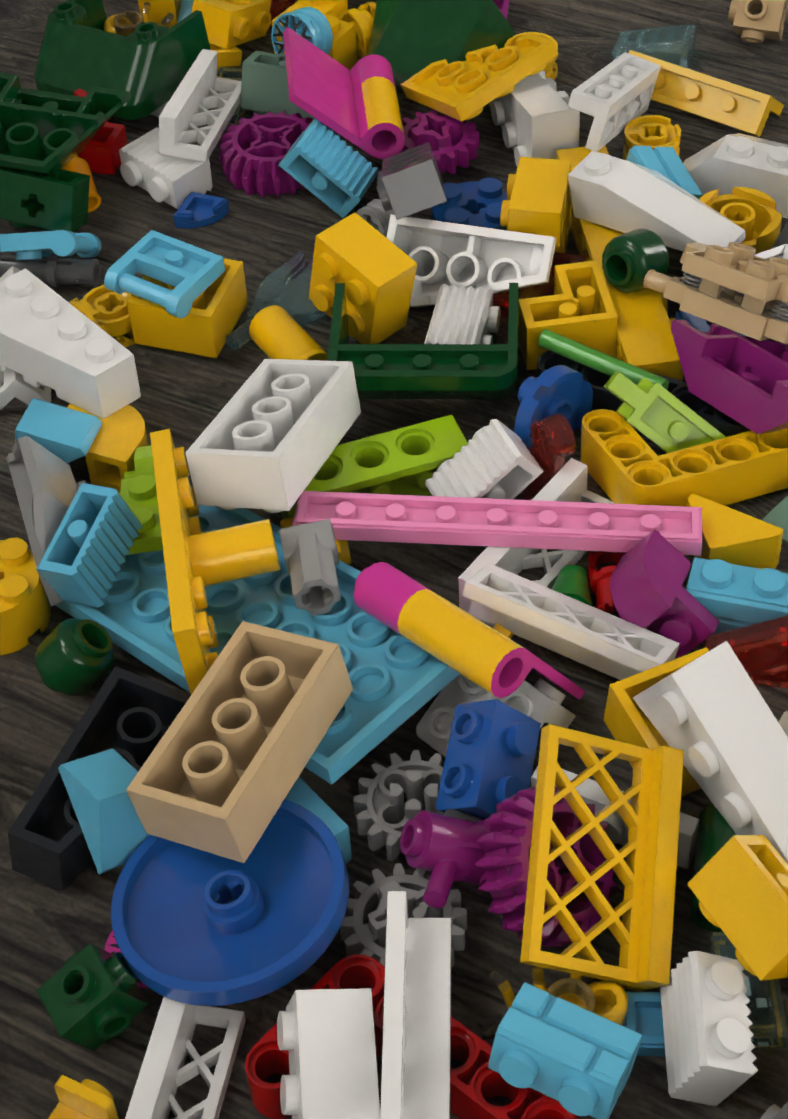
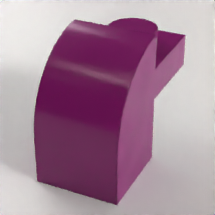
[610,529,719,658]

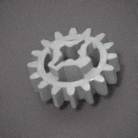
[340,863,467,968]

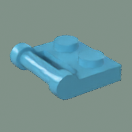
[0,230,101,261]
[104,230,225,318]

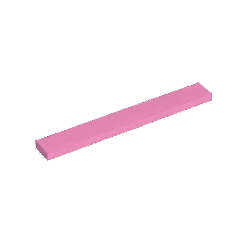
[292,491,702,556]

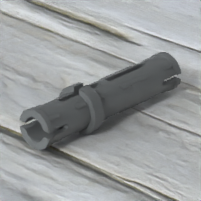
[0,253,101,288]

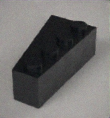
[8,666,191,891]

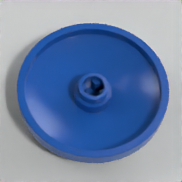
[111,799,349,1006]

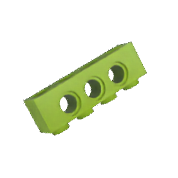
[281,415,468,519]

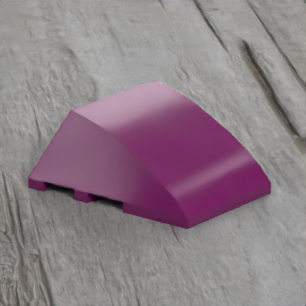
[671,319,788,434]

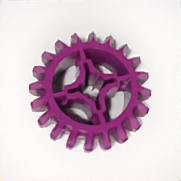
[219,110,313,198]
[474,787,621,948]

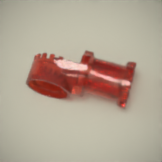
[521,413,576,500]

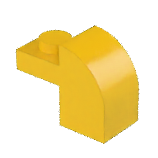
[67,403,149,492]

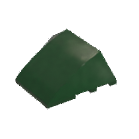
[368,0,516,94]
[0,72,131,173]

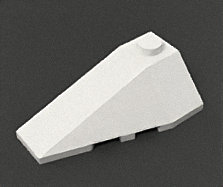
[568,150,746,252]
[386,214,557,308]

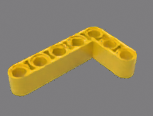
[580,409,788,507]

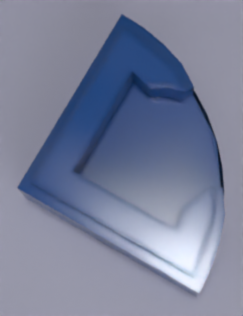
[173,192,229,229]

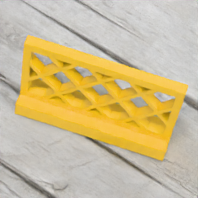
[520,724,684,992]

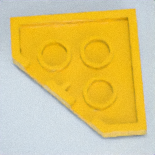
[400,33,558,122]

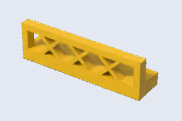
[629,50,784,137]

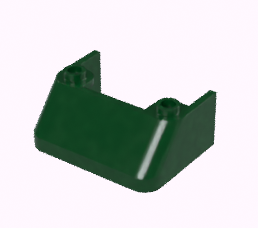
[34,0,211,120]
[327,283,518,400]

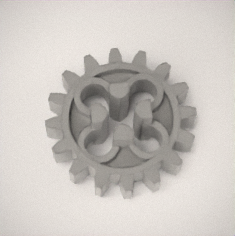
[353,750,476,862]

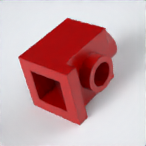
[77,122,130,175]

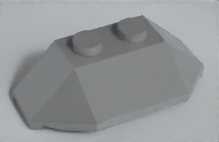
[6,436,86,606]

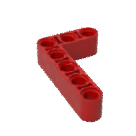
[245,954,578,1119]

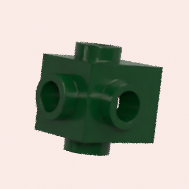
[36,943,148,1051]

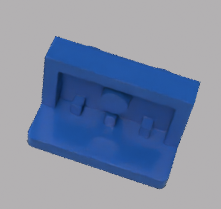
[436,699,541,820]

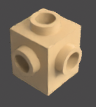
[728,0,788,44]

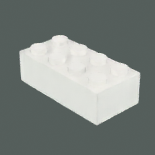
[185,359,361,513]

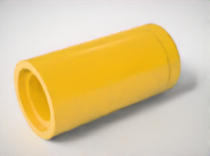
[249,305,328,361]

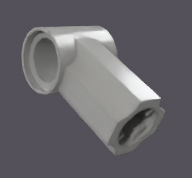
[279,519,341,616]

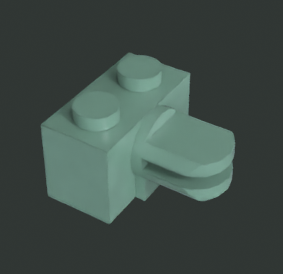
[240,51,316,120]

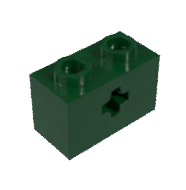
[0,166,90,232]

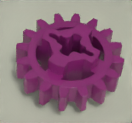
[401,109,479,174]

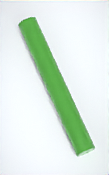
[538,329,669,390]

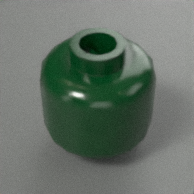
[602,229,669,293]
[35,618,114,696]

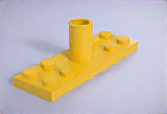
[150,429,280,695]

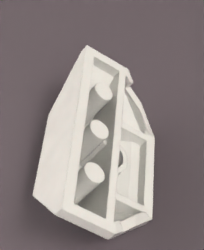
[683,133,788,219]

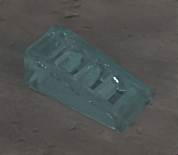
[612,25,697,68]

